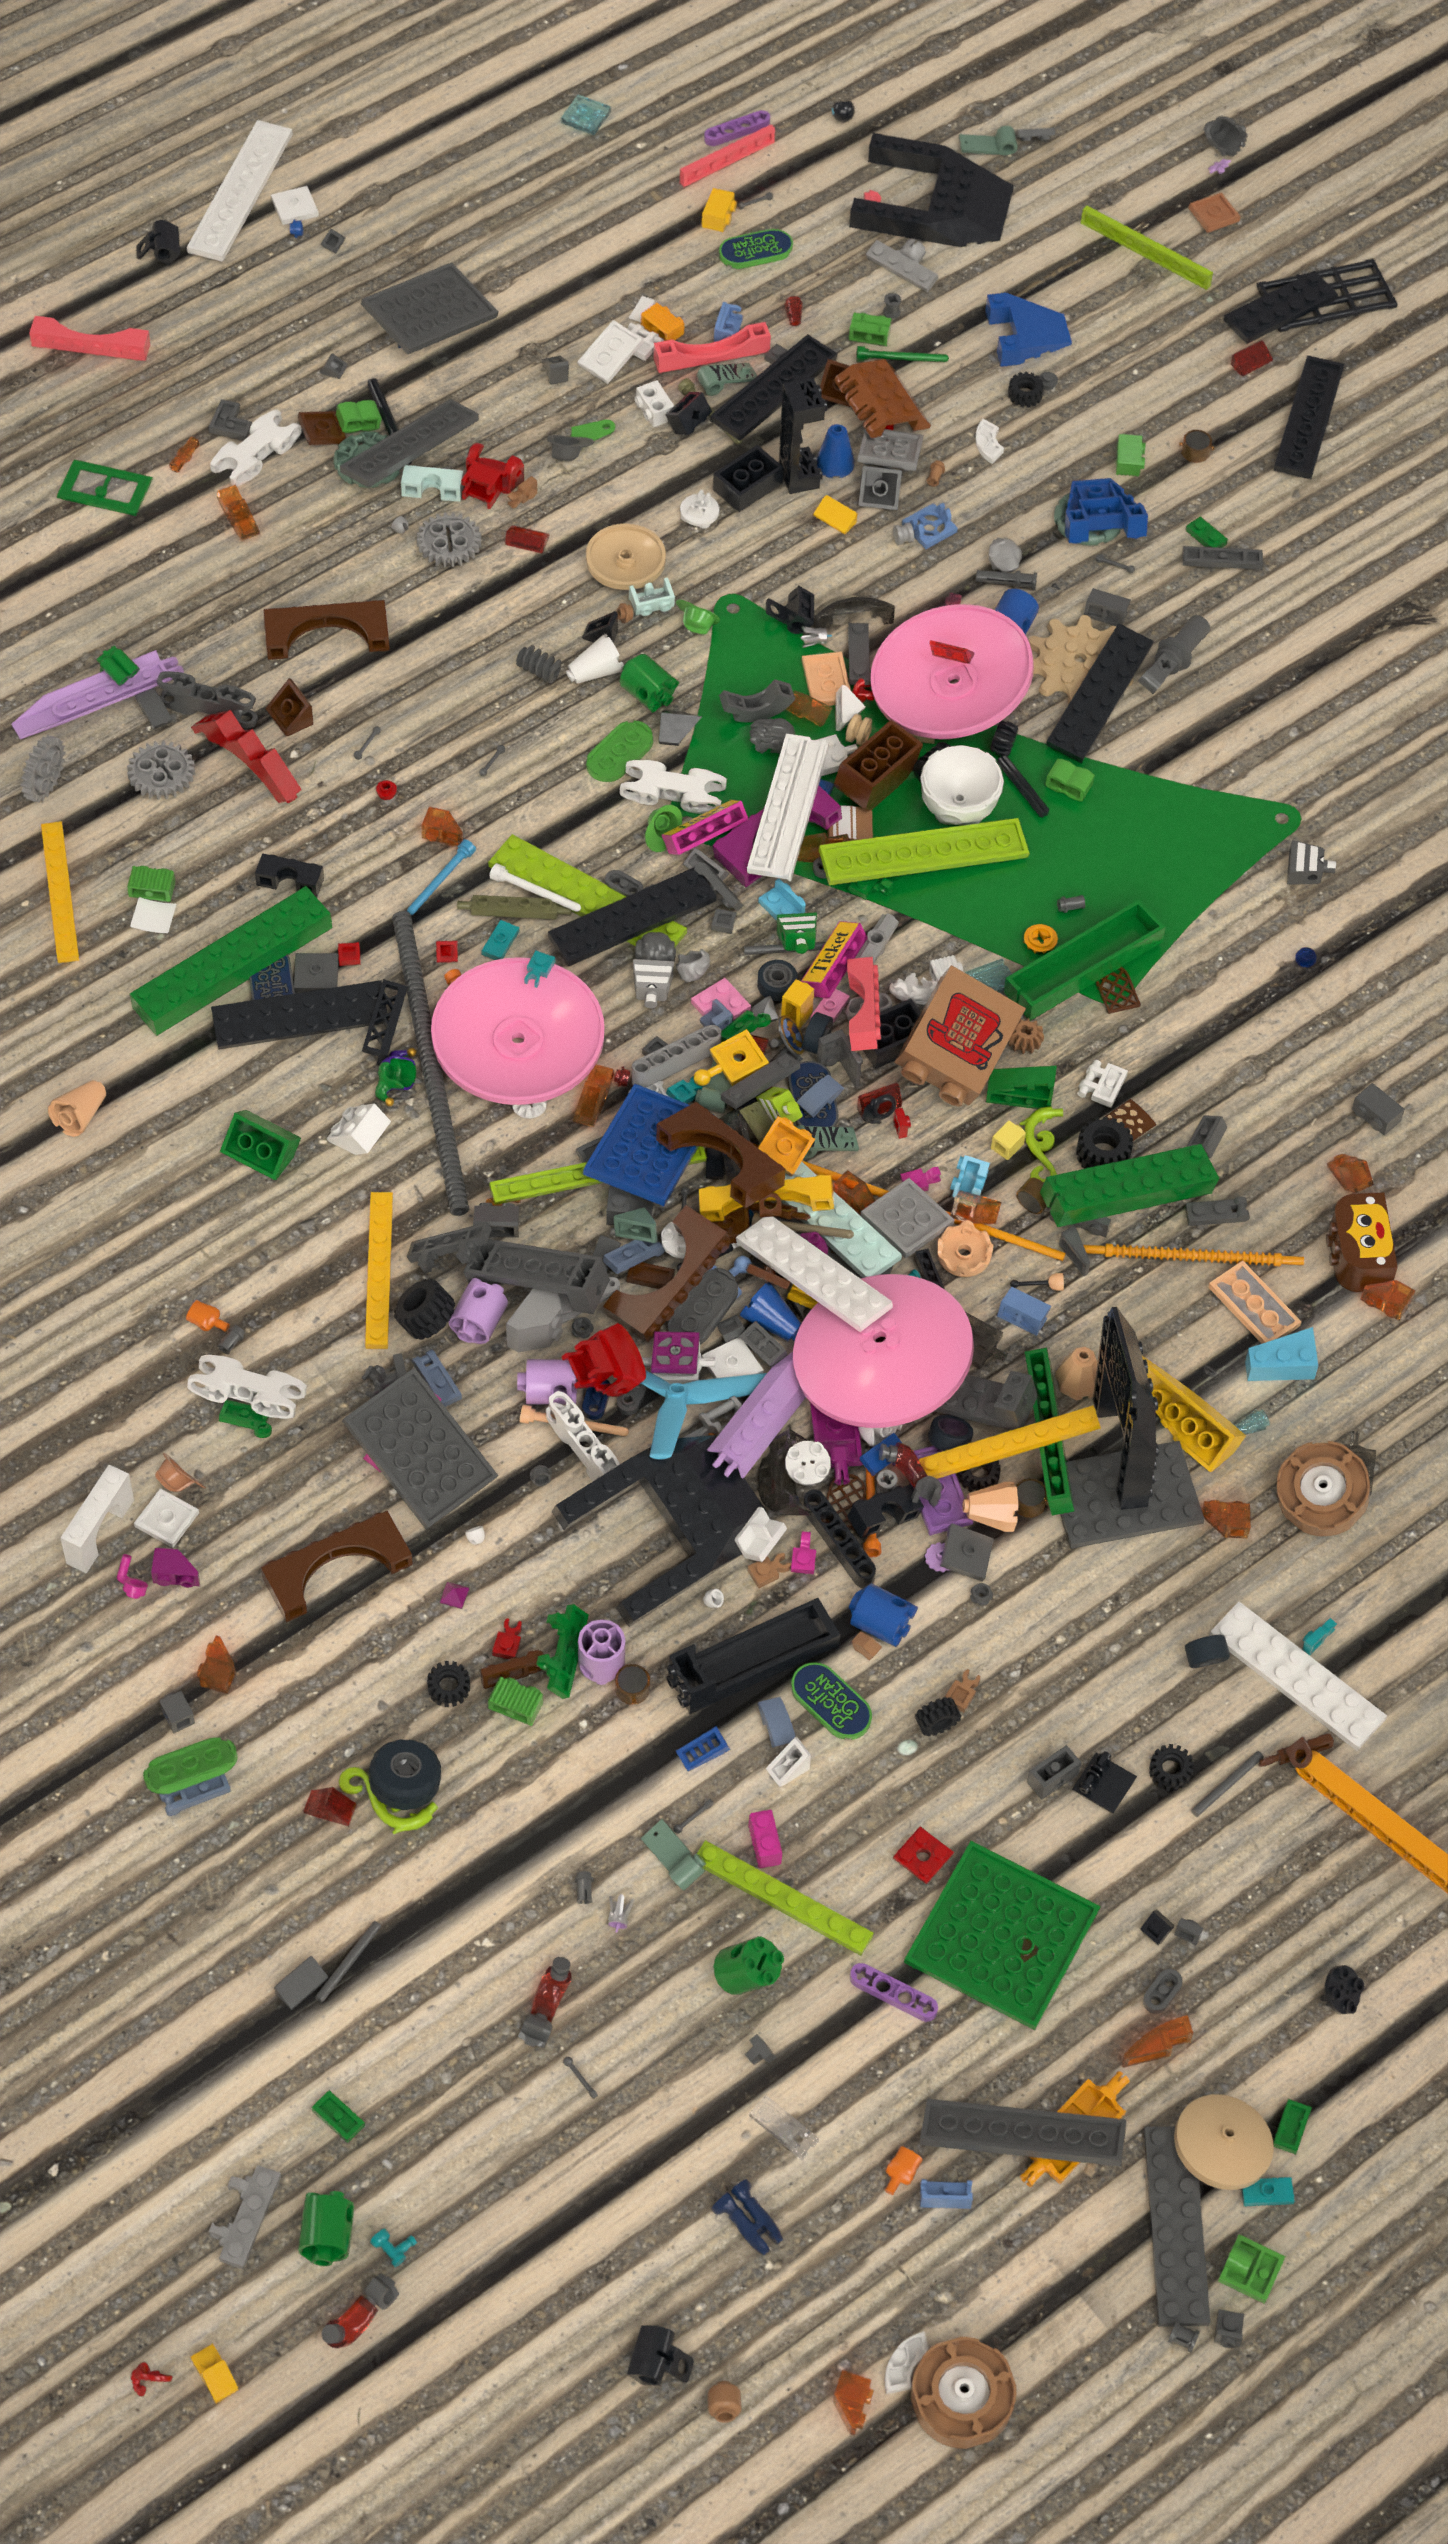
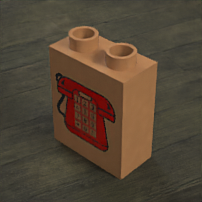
[894,965,1026,1107]

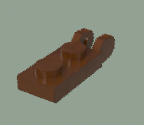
[480,1650,544,1689]

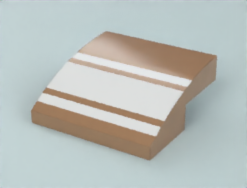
[828,806,873,843]

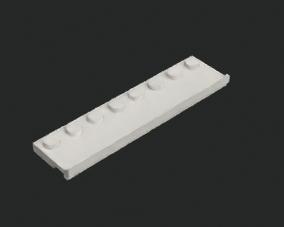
[747,734,829,882]

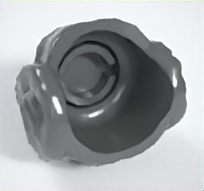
[635,932,676,962]

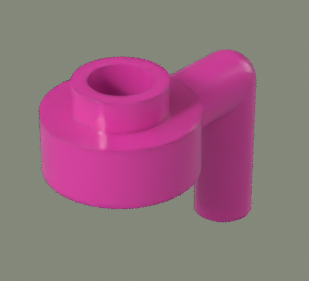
[117,1554,148,1599]

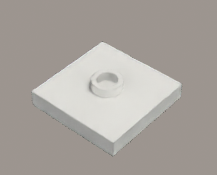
[271,186,319,225]
[702,1337,763,1378]
[134,1488,199,1548]

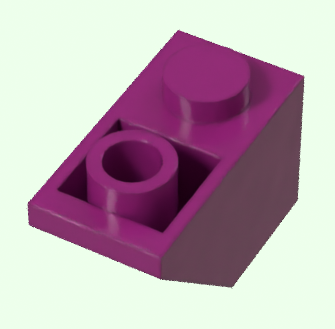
[151,1548,200,1588]

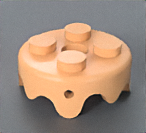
[937,1220,993,1277]

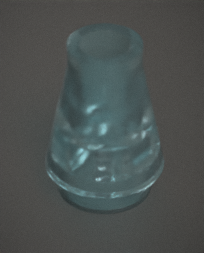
[1235,1409,1270,1435]

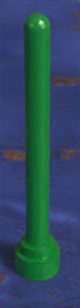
[856,346,949,362]

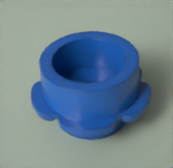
[290,219,303,238]

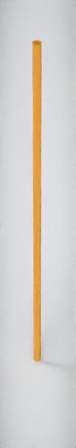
[753,1143,1066,1261]

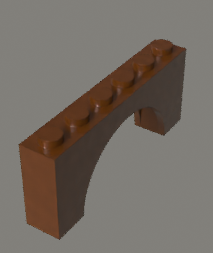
[263,600,389,660]
[656,1102,786,1208]
[603,1205,731,1343]
[261,1510,413,1622]

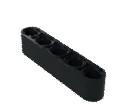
[803,1489,876,1589]

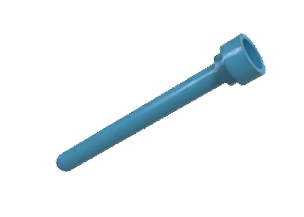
[407,839,476,915]

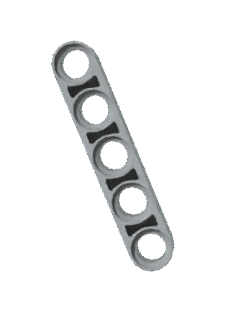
[632,1025,721,1088]

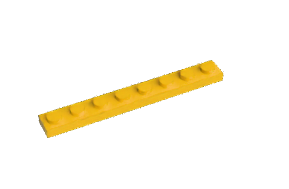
[41,821,79,963]
[365,1192,393,1349]
[918,1405,1101,1479]

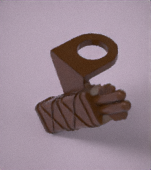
[749,1192,811,1221]
[1259,1733,1334,1768]

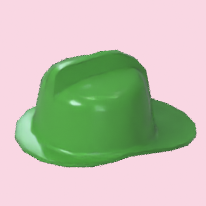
[676,599,720,635]
[645,805,682,852]

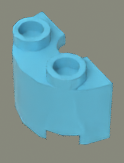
[950,1155,990,1204]

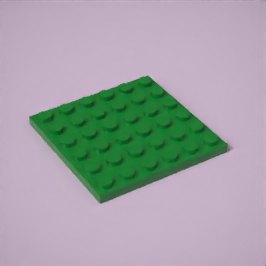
[904,1841,1101,2030]

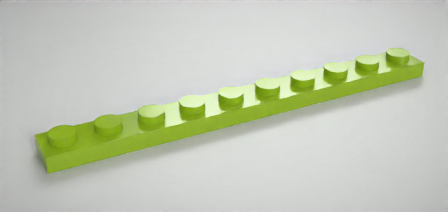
[489,1146,707,1205]

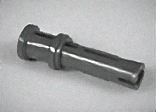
[976,569,1037,590]

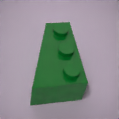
[986,1065,1057,1109]

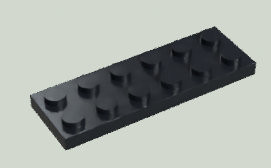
[1224,271,1338,344]

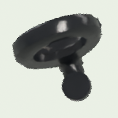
[862,1094,897,1124]

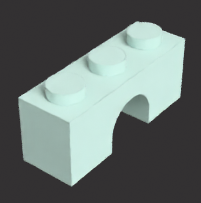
[401,465,463,502]

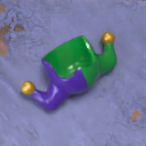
[375,1047,417,1107]

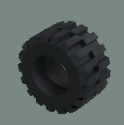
[1076,1117,1133,1169]
[394,1279,455,1340]

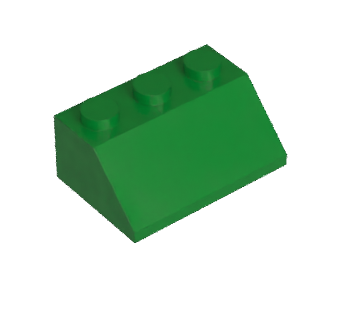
[220,1110,301,1180]

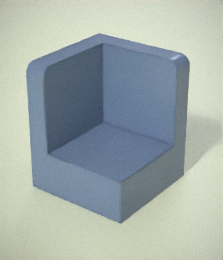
[700,999,733,1031]

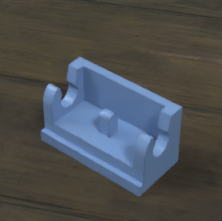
[714,302,743,342]
[997,1287,1051,1336]
[920,2179,973,2209]

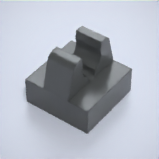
[745,2034,777,2065]

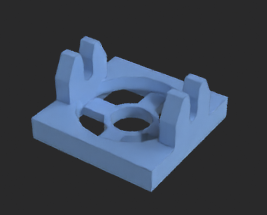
[902,503,958,549]

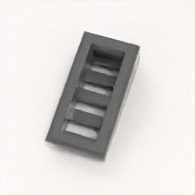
[1059,1226,1090,1276]

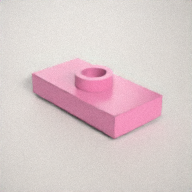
[810,989,850,1023]

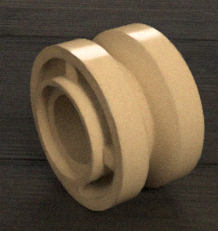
[846,714,872,746]

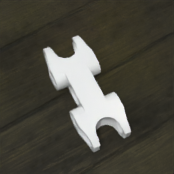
[210,410,302,487]
[620,760,727,814]
[187,1355,307,1419]
[546,1391,620,1482]

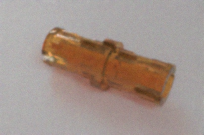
[169,437,200,473]

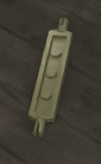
[457,895,571,920]

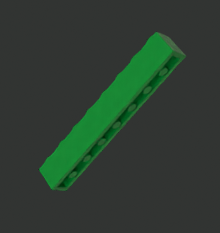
[1025,1347,1074,1516]

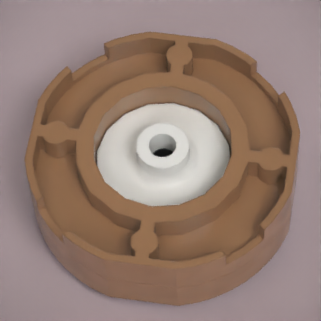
[1277,1441,1370,1536]
[911,2337,1017,2449]

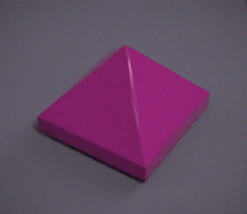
[440,1582,469,1609]

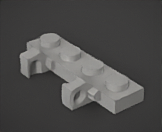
[209,2165,281,2270]

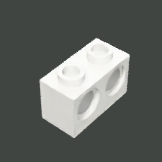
[634,380,674,427]

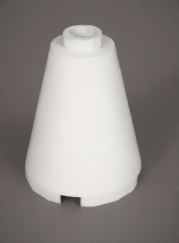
[566,634,624,684]

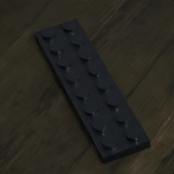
[710,334,838,441]
[1273,355,1345,479]
[1046,623,1154,763]
[548,867,717,967]
[211,980,389,1050]

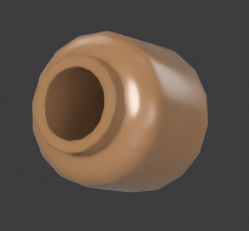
[707,2381,742,2423]

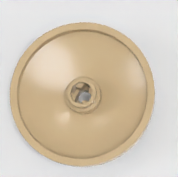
[586,524,666,590]
[1174,2094,1274,2190]

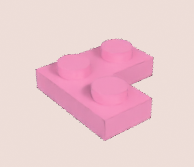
[691,978,751,1021]

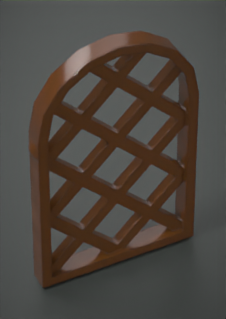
[1096,967,1141,1014]
[822,1474,866,1531]

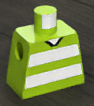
[756,1087,803,1123]

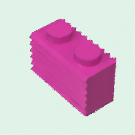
[748,1810,782,1869]

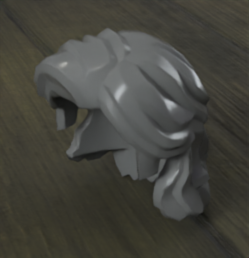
[1204,116,1248,157]
[750,718,795,754]

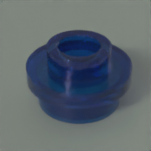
[1295,947,1317,968]

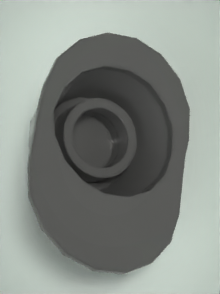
[547,435,594,461]

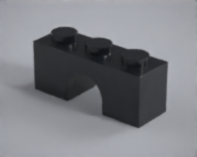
[255,853,324,897]
[847,1484,924,1539]

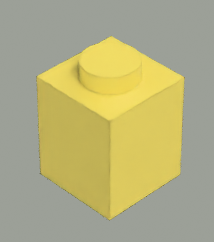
[991,1121,1026,1160]

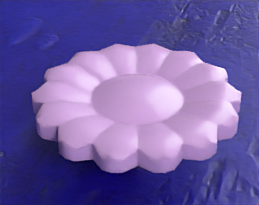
[925,1542,949,1572]

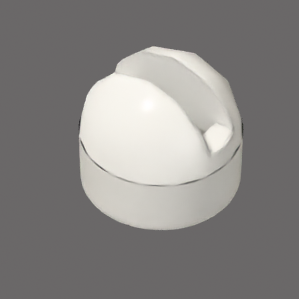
[465,1526,485,1545]
[703,1589,724,1608]

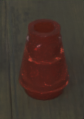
[784,296,803,326]

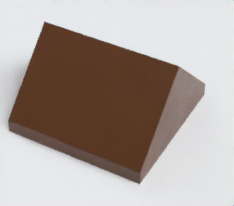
[820,359,850,407]
[265,678,314,736]

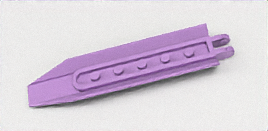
[12,650,184,739]
[707,1352,806,1478]

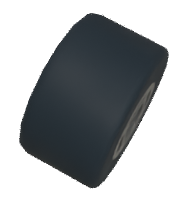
[1185,1634,1230,1668]

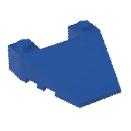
[985,293,1072,367]
[1065,478,1148,544]

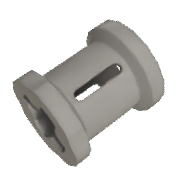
[876,1470,898,1494]

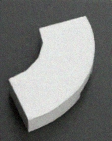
[976,419,1004,464]
[885,2332,929,2394]

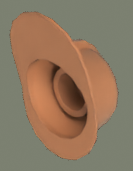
[155,1453,206,1492]

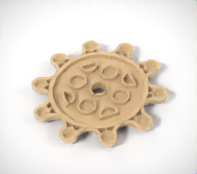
[1028,615,1134,704]

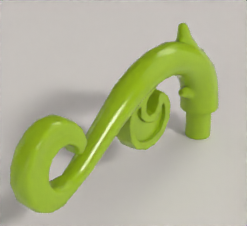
[1019,1106,1063,1184]
[338,1767,438,1834]

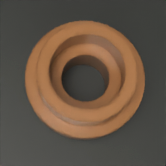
[616,603,633,623]

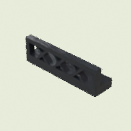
[362,979,408,1065]

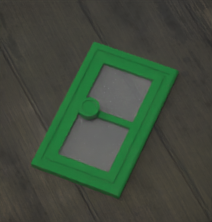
[57,459,153,516]

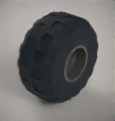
[369,1739,441,1810]

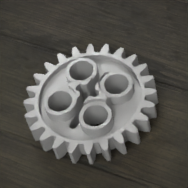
[417,512,481,567]
[21,735,65,803]
[127,741,195,800]

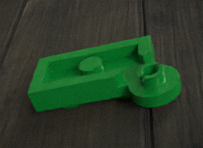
[721,1010,772,1042]
[219,1400,272,1438]

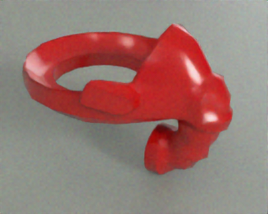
[852,678,874,703]
[130,2362,173,2397]

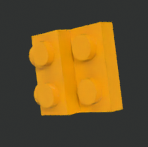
[758,1116,815,1177]

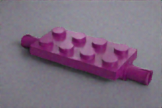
[809,1401,863,1485]

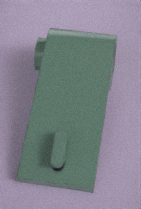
[695,1057,741,1114]

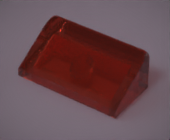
[1231,340,1273,376]
[505,525,550,553]
[929,640,975,664]
[857,1083,902,1119]

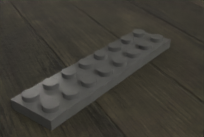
[340,399,479,488]
[920,2099,1127,2167]
[1144,2126,1211,2327]

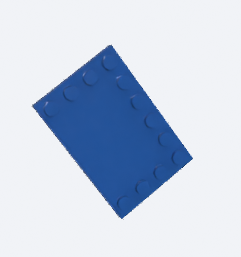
[583,1084,714,1206]

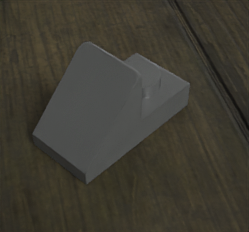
[542,355,569,385]

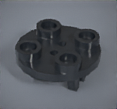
[1320,1965,1364,2014]

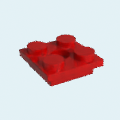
[893,1826,954,1884]

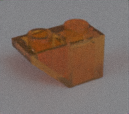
[421,806,463,847]
[1327,1154,1374,1193]
[833,1170,875,1215]
[950,1190,1002,1224]
[1360,1280,1416,1321]
[1202,1500,1251,1539]
[197,1635,236,1694]
[833,2370,874,2436]

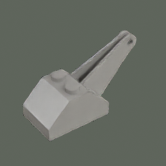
[506,1277,620,1353]

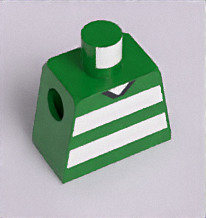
[777,912,817,954]

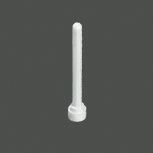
[490,863,581,912]

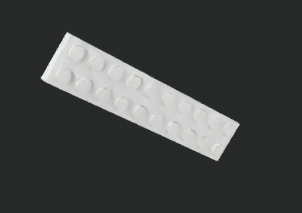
[187,120,293,262]

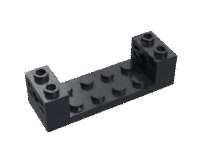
[779,377,828,494]

